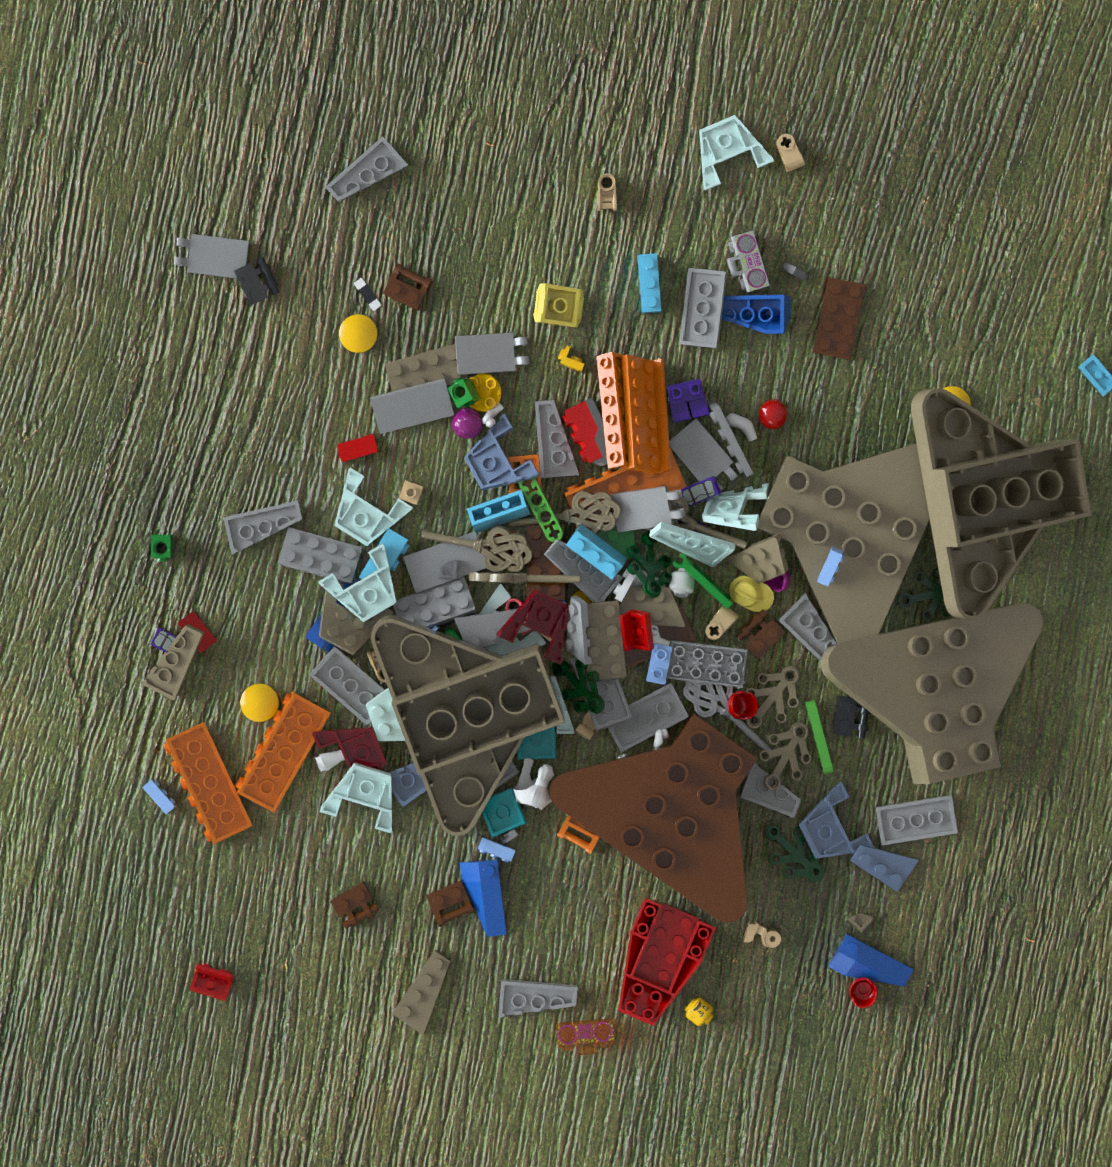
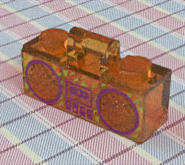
[556,1018,615,1055]

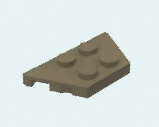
[726,533,789,584]
[619,586,685,627]

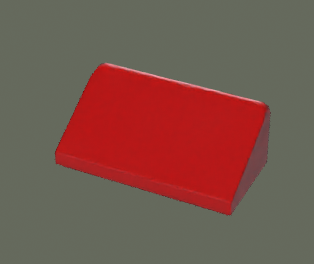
[337,434,379,463]
[177,611,217,653]

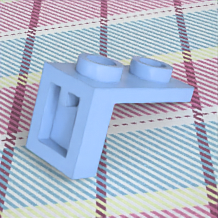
[646,644,672,685]

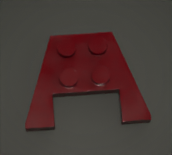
[496,590,569,665]
[312,727,387,801]

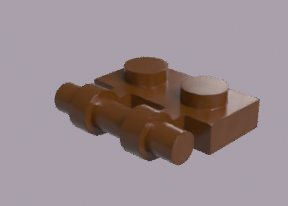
[736,609,786,659]
[330,882,379,929]

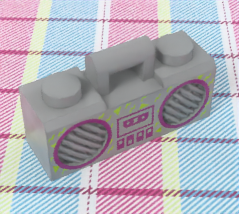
[726,231,770,294]

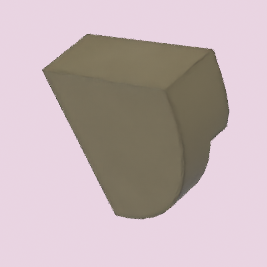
[847,913,874,933]

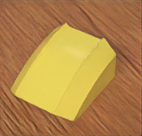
[533,283,584,328]

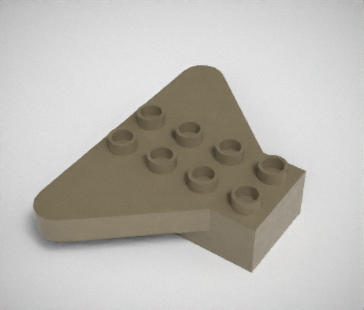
[911,388,1091,620]
[757,443,930,644]
[821,603,1043,784]
[371,615,565,836]

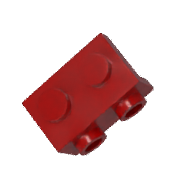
[620,609,654,652]
[189,963,234,1002]

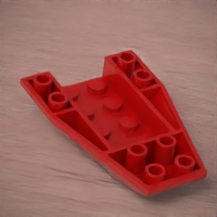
[618,898,716,1026]

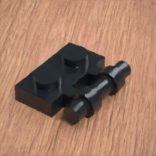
[234,257,279,306]
[832,695,871,739]

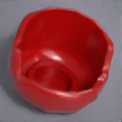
[759,399,788,430]
[727,691,758,720]
[849,977,878,1009]

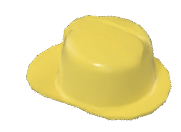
[729,576,774,612]

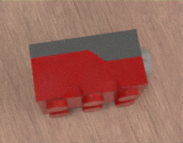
[562,398,607,466]

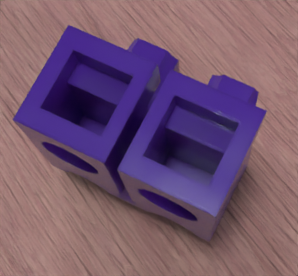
[667,379,709,423]

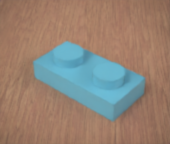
[1078,354,1112,396]

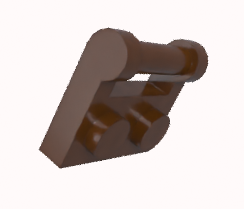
[383,263,432,311]
[426,880,475,927]

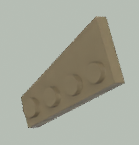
[140,624,205,700]
[392,950,451,1035]

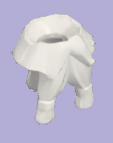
[513,758,554,810]

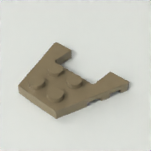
[319,583,394,655]

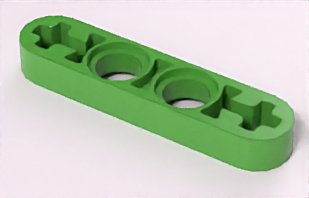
[519,478,564,542]
[805,700,834,774]

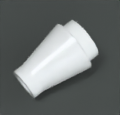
[315,749,345,772]

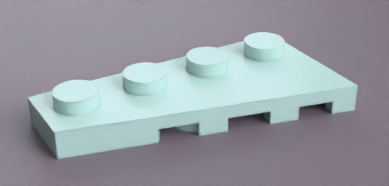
[650,522,735,567]

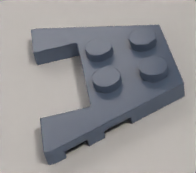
[464,413,540,491]
[799,782,874,859]

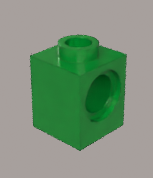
[447,377,481,408]
[151,534,173,562]

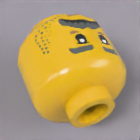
[685,998,713,1026]

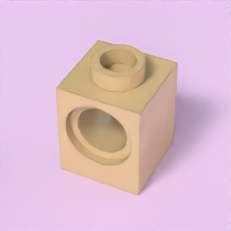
[399,480,424,505]

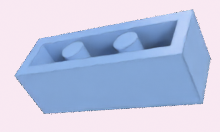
[817,547,844,586]
[142,779,176,814]
[478,837,516,863]

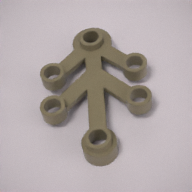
[745,666,800,728]
[758,722,812,790]

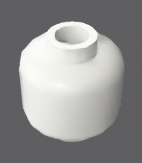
[669,568,695,598]

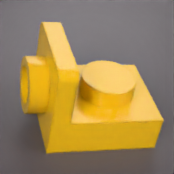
[558,345,585,372]

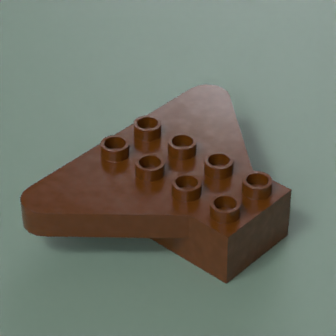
[550,713,758,923]

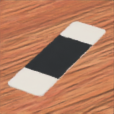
[354,278,381,311]

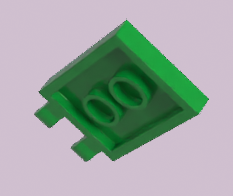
[673,553,734,609]

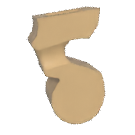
[574,711,595,741]
[743,921,781,948]

